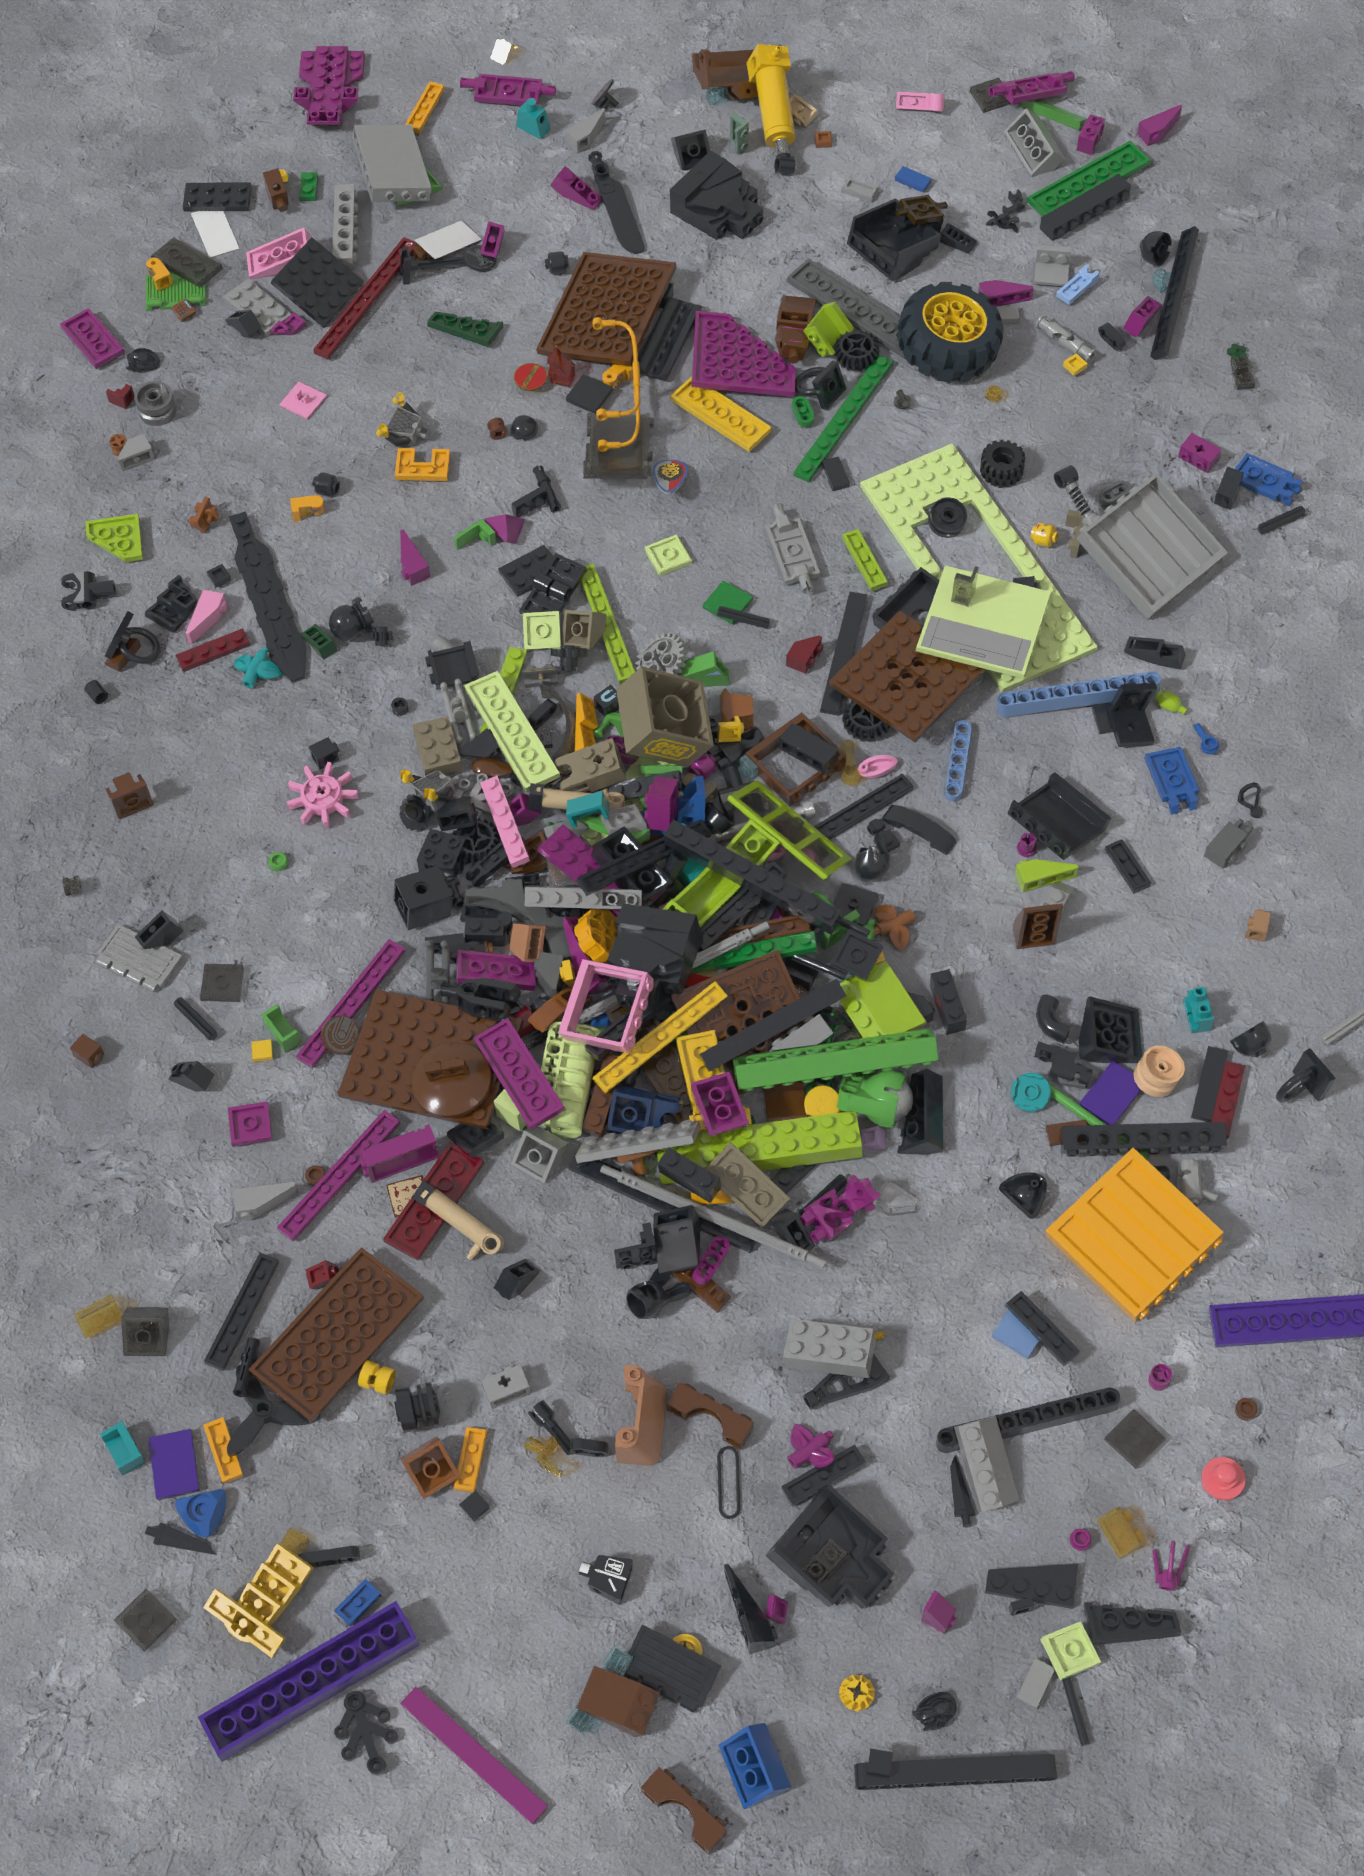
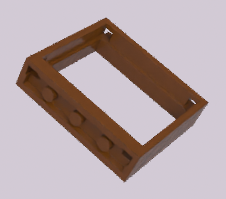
[745,712,846,806]

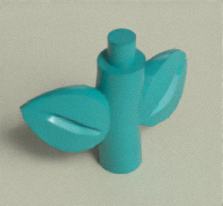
[234,647,282,688]

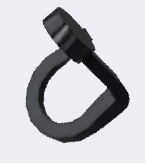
[1238,782,1263,818]

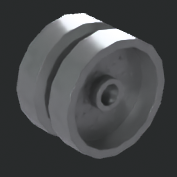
[134,381,177,426]

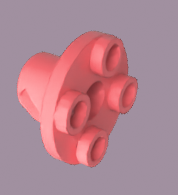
[1201,1457,1245,1501]

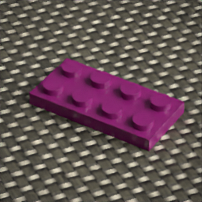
[60,308,125,369]
[456,950,535,991]

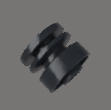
[394,1382,440,1433]

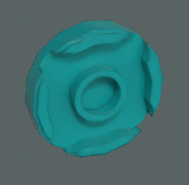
[1011,1073,1051,1113]

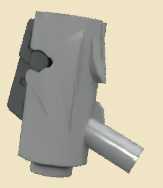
[1176,1160,1218,1207]

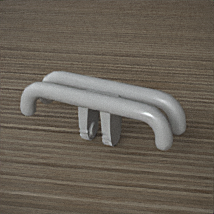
[440,679,477,745]

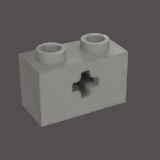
[481,1364,531,1409]

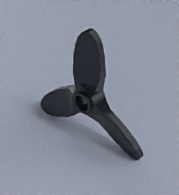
[227,1365,321,1457]

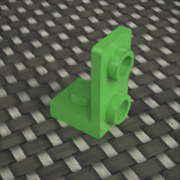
[454,519,496,550]

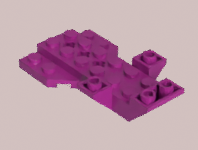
[293,46,365,125]

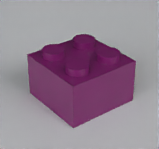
[644,777,678,831]

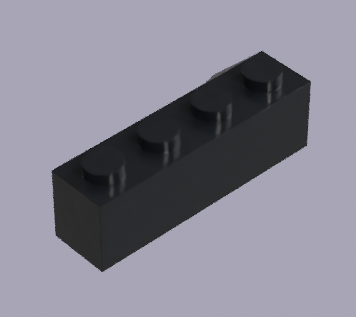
[897,1068,944,1155]

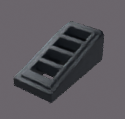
[940,223,977,254]

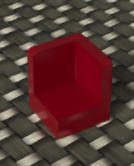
[106,384,135,409]

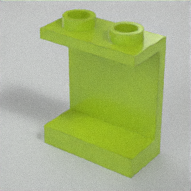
[803,302,854,357]

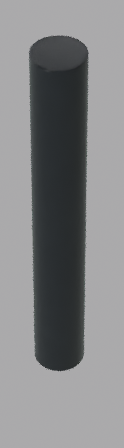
[1062,1677,1090,1746]

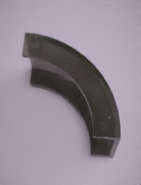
[583,413,654,479]

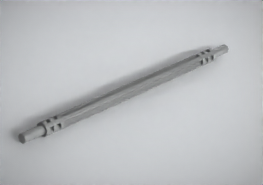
[578,921,770,1024]
[600,1165,827,1268]

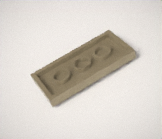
[705,1142,790,1228]

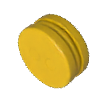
[804,1086,841,1117]

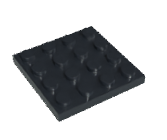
[271,237,364,327]

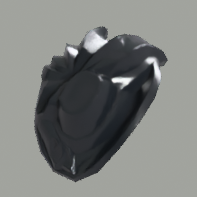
[126,348,160,372]
[913,1692,957,1731]

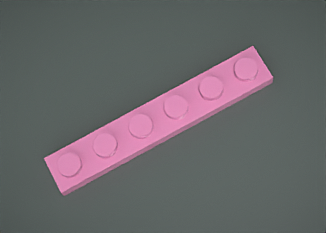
[480,776,530,868]

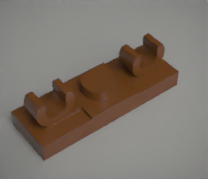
[671,1268,731,1313]

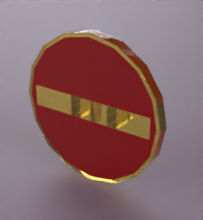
[513,363,547,391]

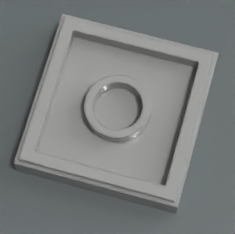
[599,804,647,835]

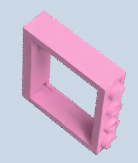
[558,959,654,1053]

